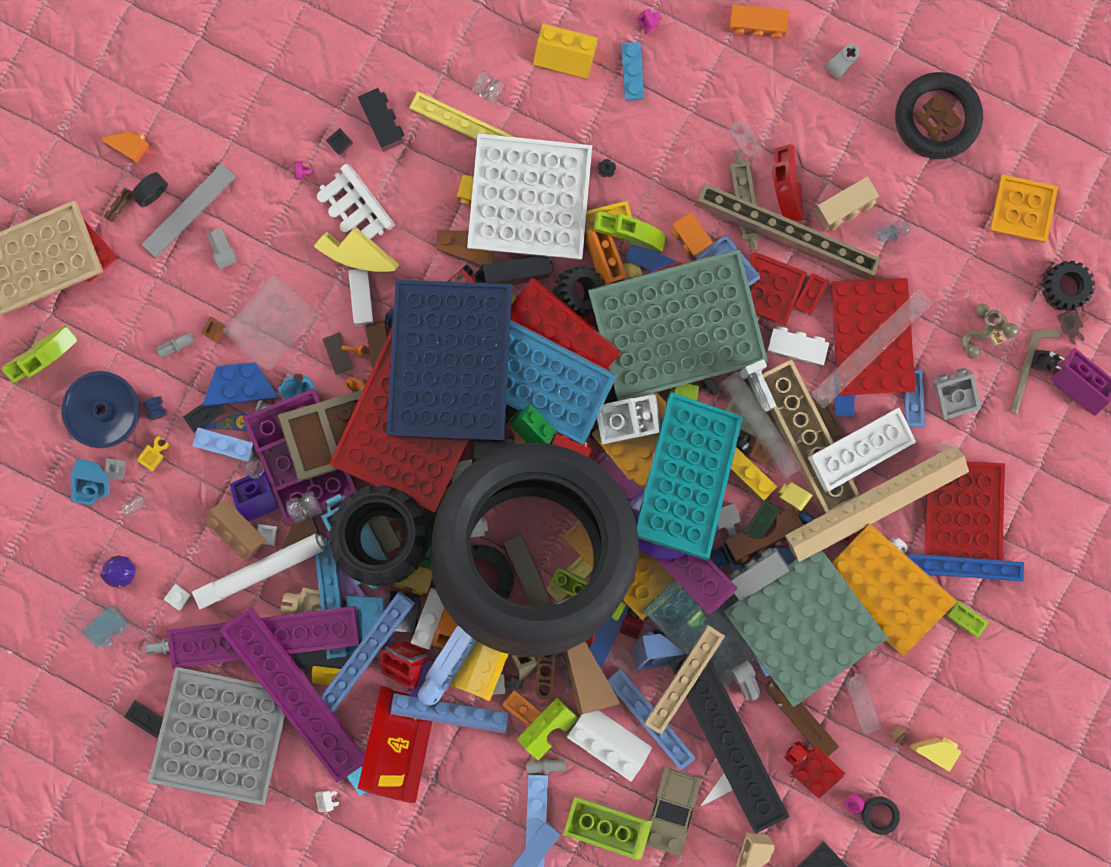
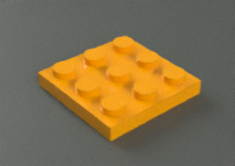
[989,175,1058,243]

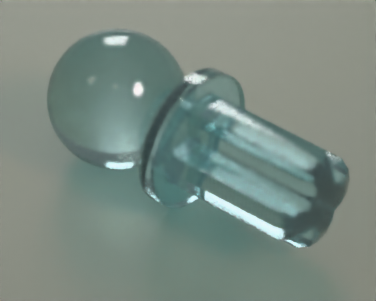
[877,221,911,243]

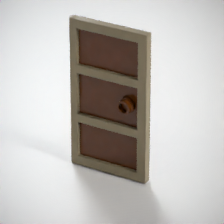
[278,390,363,482]

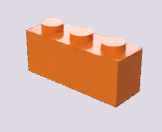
[729,4,789,39]
[584,228,627,286]

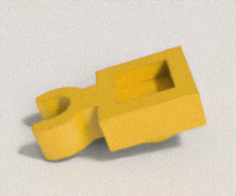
[137,436,170,472]

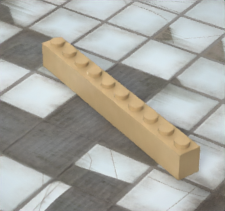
[785,445,969,562]

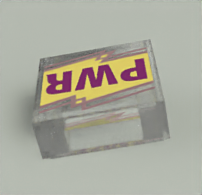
[986,331,1010,349]

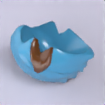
[278,374,317,400]

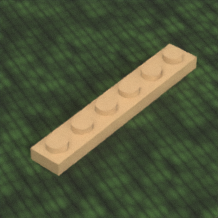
[644,625,725,734]

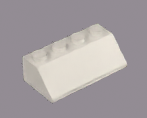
[567,710,652,782]

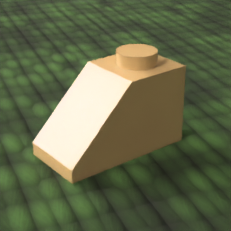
[736,833,774,867]

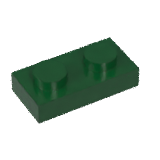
[744,500,781,539]

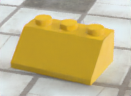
[533,23,598,80]

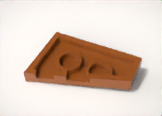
[437,230,494,266]

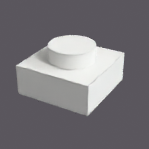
[164,584,192,611]

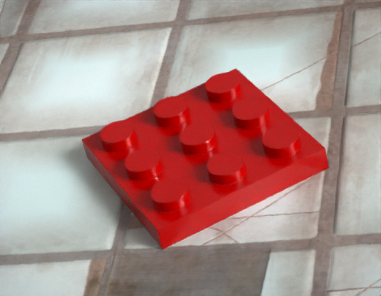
[749,251,807,326]

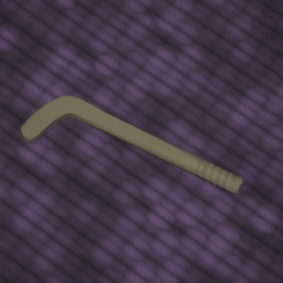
[1010,329,1061,414]

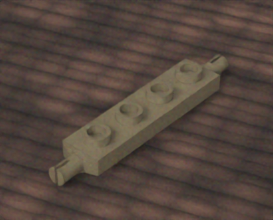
[730,149,762,252]

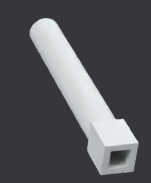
[192,533,326,610]

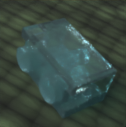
[82,605,130,649]

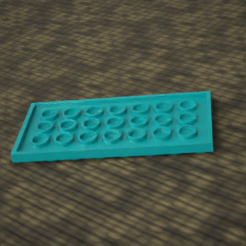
[636,392,743,561]

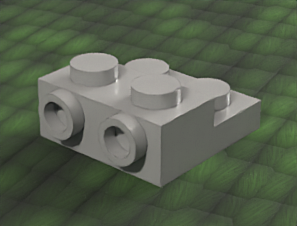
[933,368,981,420]

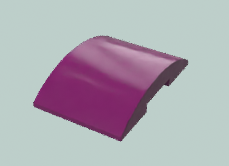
[242,388,357,525]

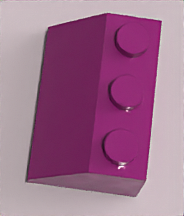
[1050,347,1111,416]

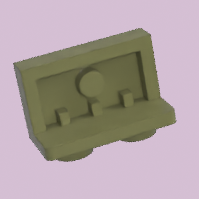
[369,516,404,554]

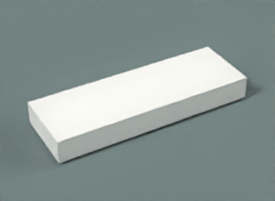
[348,269,374,326]

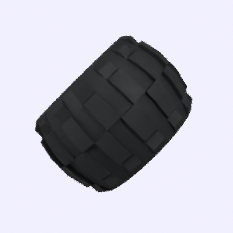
[328,485,430,587]

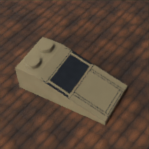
[646,767,702,856]

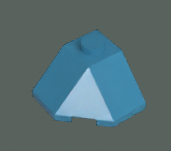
[70,459,110,505]

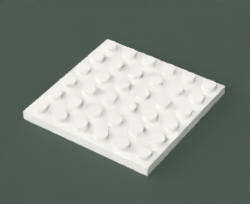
[467,134,592,260]

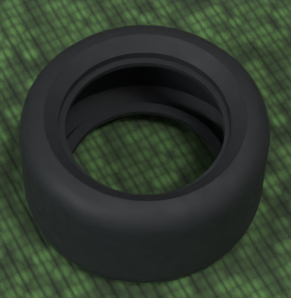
[430,443,639,657]

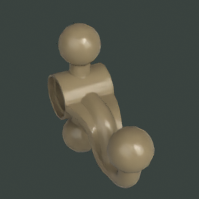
[961,303,1018,359]

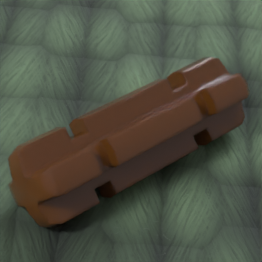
[104,188,132,222]

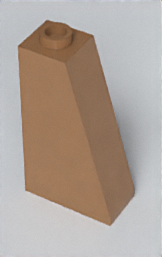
[564,642,620,714]

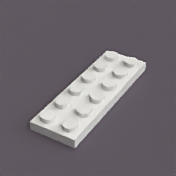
[808,408,916,492]

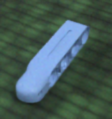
[418,626,477,705]

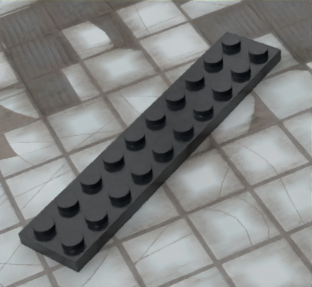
[668,652,790,834]

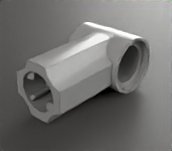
[207,228,238,269]
[730,661,761,700]

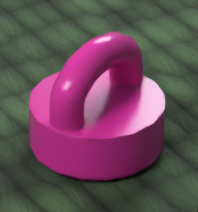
[295,161,312,180]
[845,792,865,814]

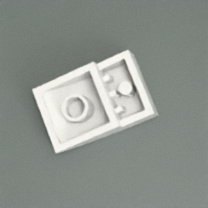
[597,394,661,444]

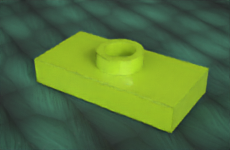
[945,600,989,638]

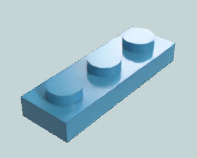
[621,42,644,101]

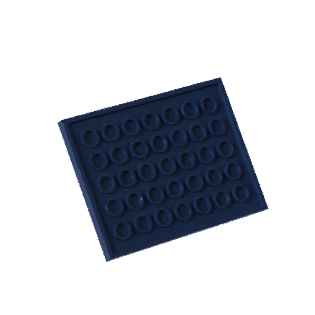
[387,280,512,441]

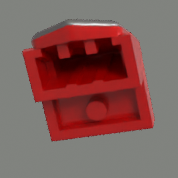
[379,641,429,690]

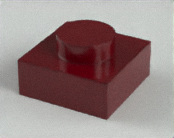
[619,615,644,639]

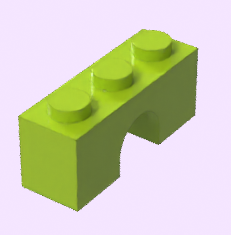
[517,698,579,760]

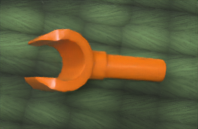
[341,345,369,357]

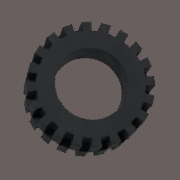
[471,545,514,600]

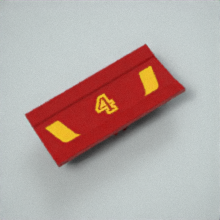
[357,685,433,803]

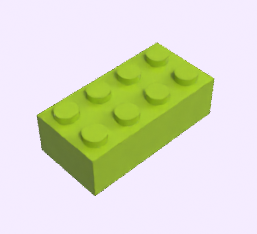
[563,797,653,859]

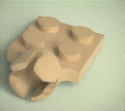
[280,587,341,615]

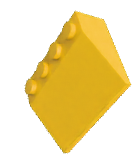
[449,641,509,701]

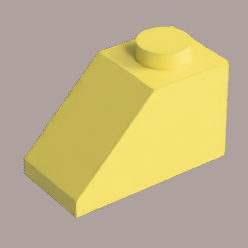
[778,482,813,512]

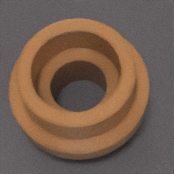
[890,725,908,743]

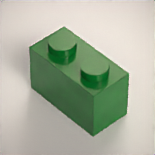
[509,405,557,444]

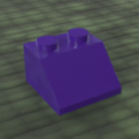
[230,469,279,522]

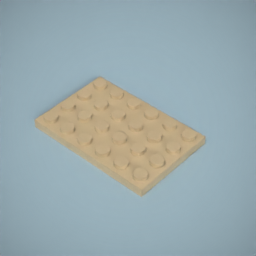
[0,201,103,316]

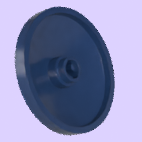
[62,371,140,448]

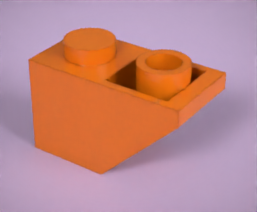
[432,608,458,649]

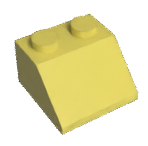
[909,737,961,772]

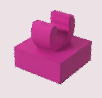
[637,8,662,35]

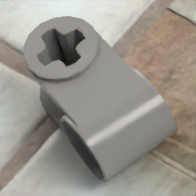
[824,44,860,80]

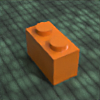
[671,212,713,258]

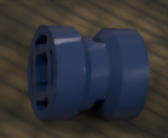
[143,396,168,421]

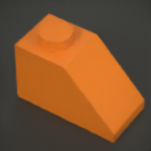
[101,131,149,163]

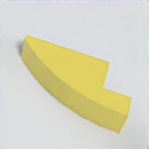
[314,227,399,272]

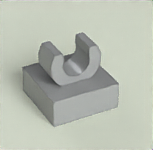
[104,458,127,480]

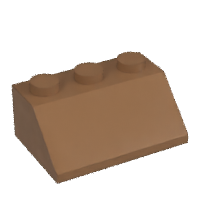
[204,499,266,561]

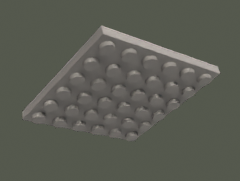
[148,667,285,806]

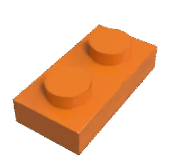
[502,690,542,727]

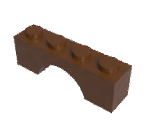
[724,508,804,566]

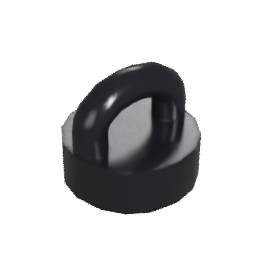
[736,434,752,453]

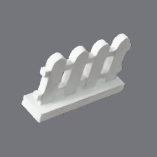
[317,164,396,239]
[738,359,776,413]

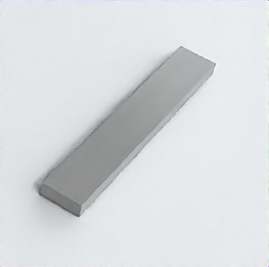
[142,163,236,258]

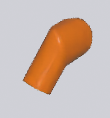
[345,378,366,391]

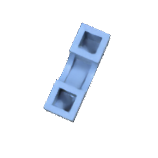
[192,428,255,463]

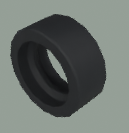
[131,172,168,208]
[861,796,900,835]

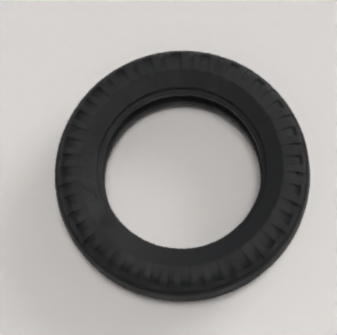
[895,72,983,159]

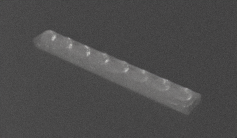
[810,289,933,408]

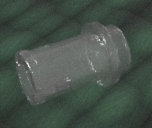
[121,495,147,517]

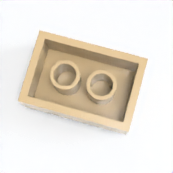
[813,176,879,231]

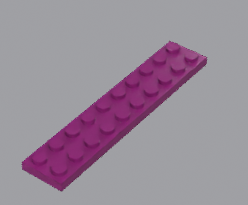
[594,451,738,616]
[167,606,360,668]
[219,606,365,782]

